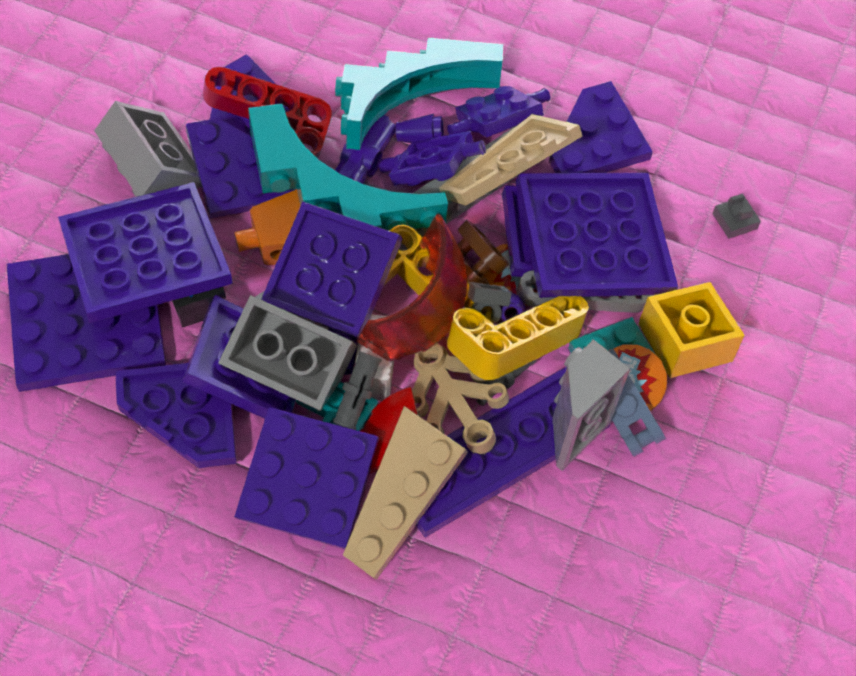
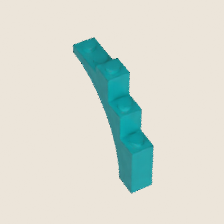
[335,38,503,150]
[248,104,448,231]

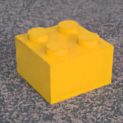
[638,282,745,378]

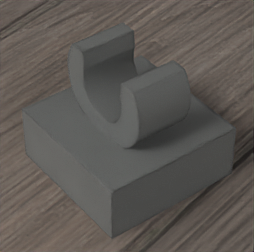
[712,194,761,239]
[467,282,512,322]

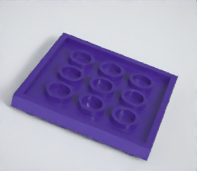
[516,173,678,298]
[58,182,233,323]
[7,254,166,392]

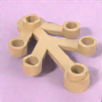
[412,342,509,454]

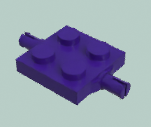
[447,86,550,137]
[378,131,486,186]

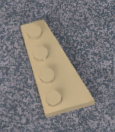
[439,114,582,206]
[343,406,468,579]

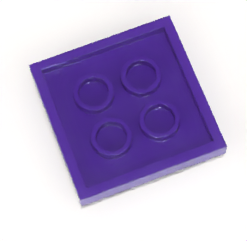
[261,201,403,340]
[234,407,379,549]

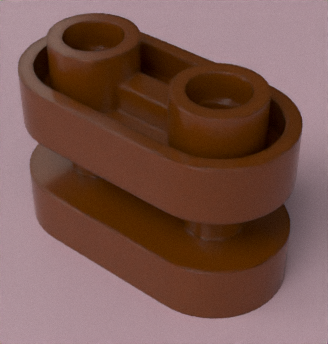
[438,219,510,284]

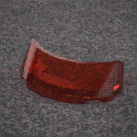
[357,214,467,361]

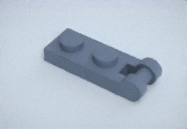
[609,349,666,457]

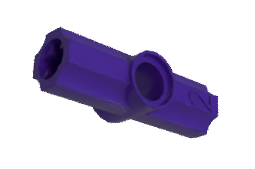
[335,115,396,184]

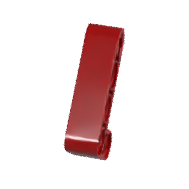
[202,67,332,159]

